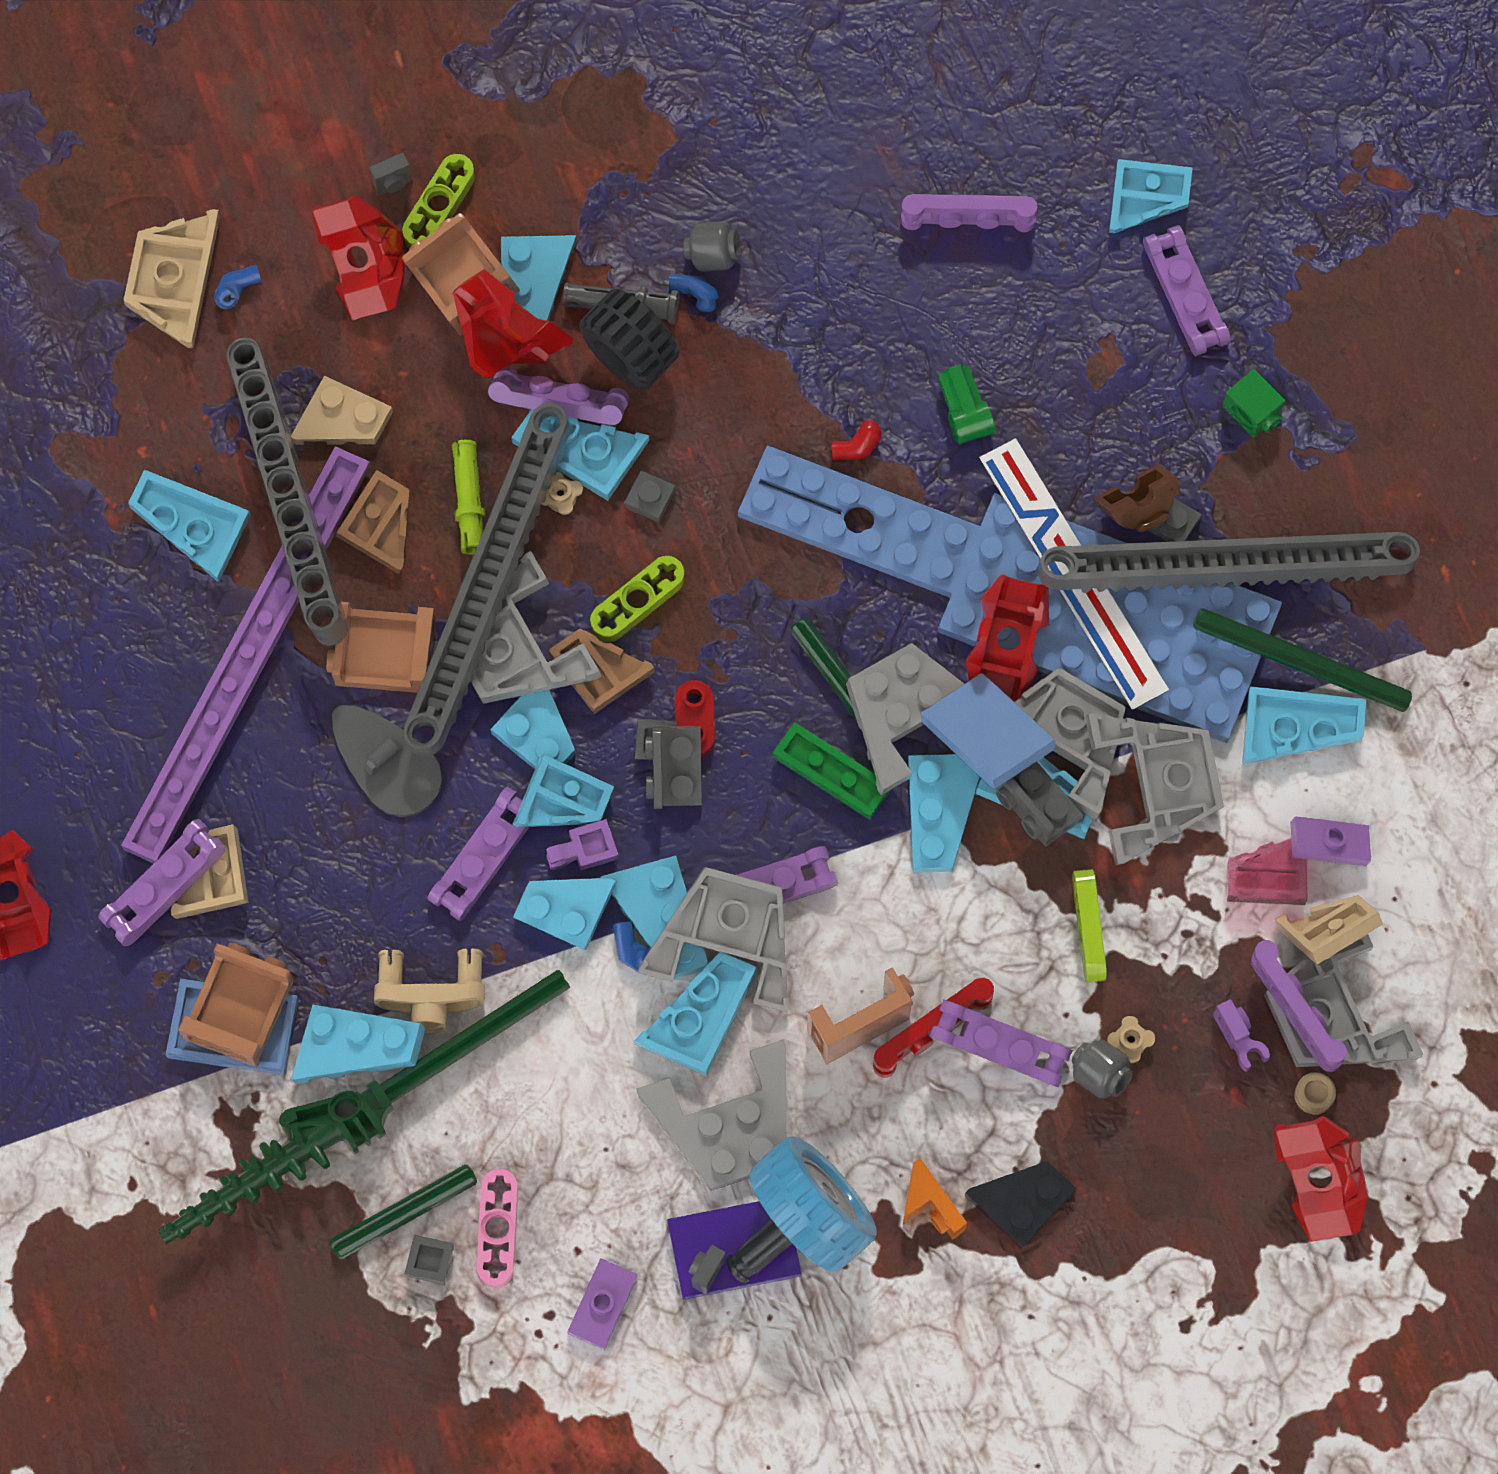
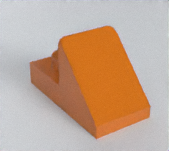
[903,1158,967,1240]

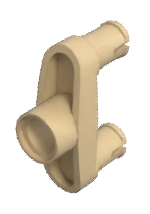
[374,949,485,1034]

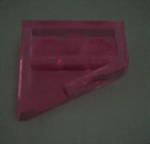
[1227,838,1308,905]

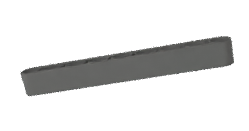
[227,337,348,646]

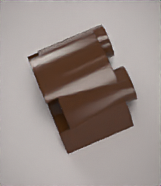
[1093,464,1180,532]

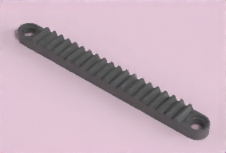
[403,403,571,756]
[1038,532,1420,593]

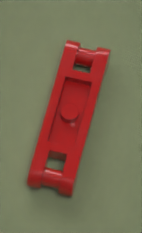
[873,978,994,1078]

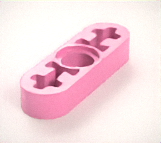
[477,1169,518,1288]

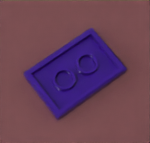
[667,1201,802,1300]

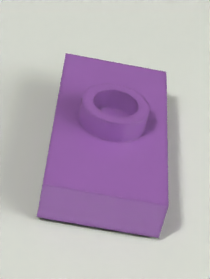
[1290,816,1371,866]
[567,1258,638,1350]

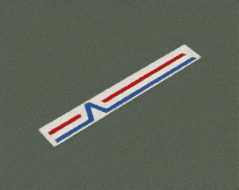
[979,438,1169,709]

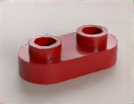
[675,680,715,758]

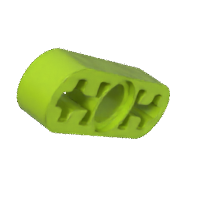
[402,154,475,249]
[590,556,684,642]
[1072,869,1106,983]

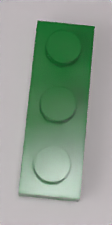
[773,722,891,820]

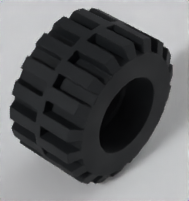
[579,289,680,390]

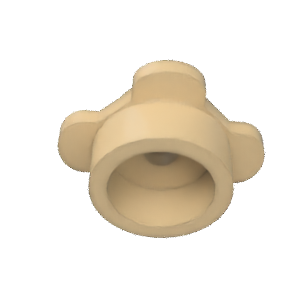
[541,472,583,515]
[1107,1016,1155,1063]

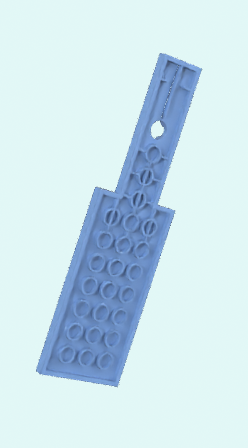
[738,445,1282,743]

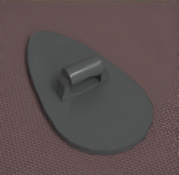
[332,705,442,817]

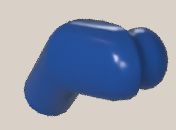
[214,264,262,309]
[669,274,718,312]
[613,922,650,972]

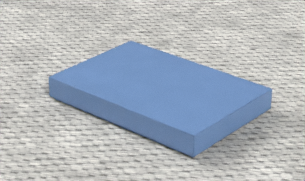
[920,673,1056,789]
[166,979,299,1075]

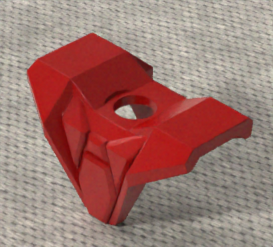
[311,195,405,321]
[452,269,574,379]
[965,574,1049,702]
[0,830,52,960]
[1274,1116,1368,1242]

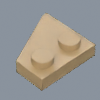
[291,376,393,445]
[171,825,249,919]
[1275,895,1383,965]

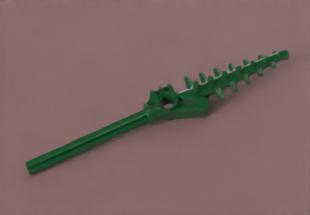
[158,970,570,1245]

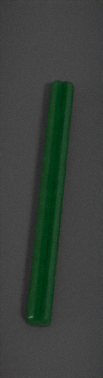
[1193,608,1412,712]

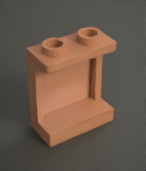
[402,213,520,336]
[327,601,436,693]
[178,943,294,1067]
[807,967,914,1065]

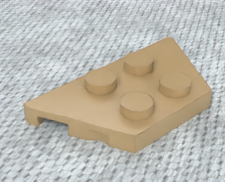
[124,209,220,348]

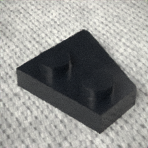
[965,1161,1077,1249]

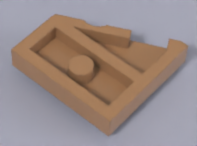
[336,470,409,574]
[549,628,655,714]

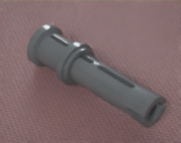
[563,283,679,325]

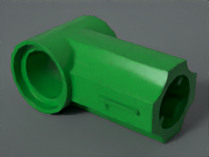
[938,365,995,445]

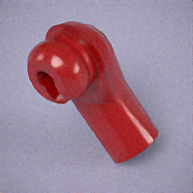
[831,420,882,460]

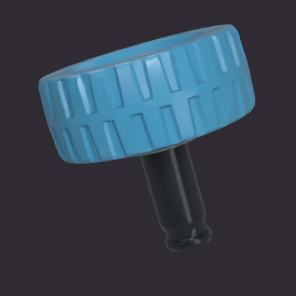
[725,1136,877,1283]

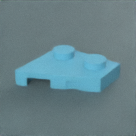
[513,878,617,950]

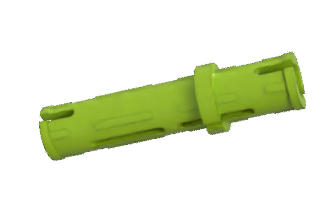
[452,440,486,555]

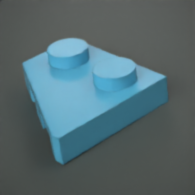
[1109,159,1192,233]
[491,690,576,769]
[512,754,614,827]

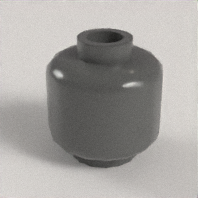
[684,221,741,272]
[1072,1039,1133,1099]

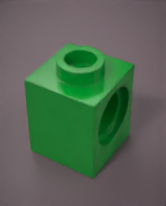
[1222,369,1285,438]

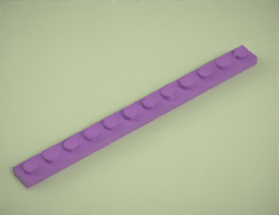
[121,446,371,864]

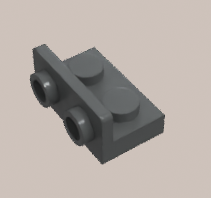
[645,726,702,809]
[996,761,1083,847]

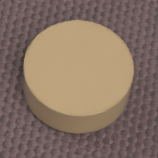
[1294,1072,1336,1115]

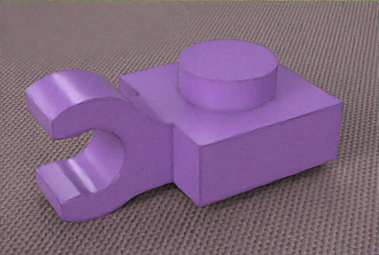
[546,819,618,871]
[1213,999,1270,1072]

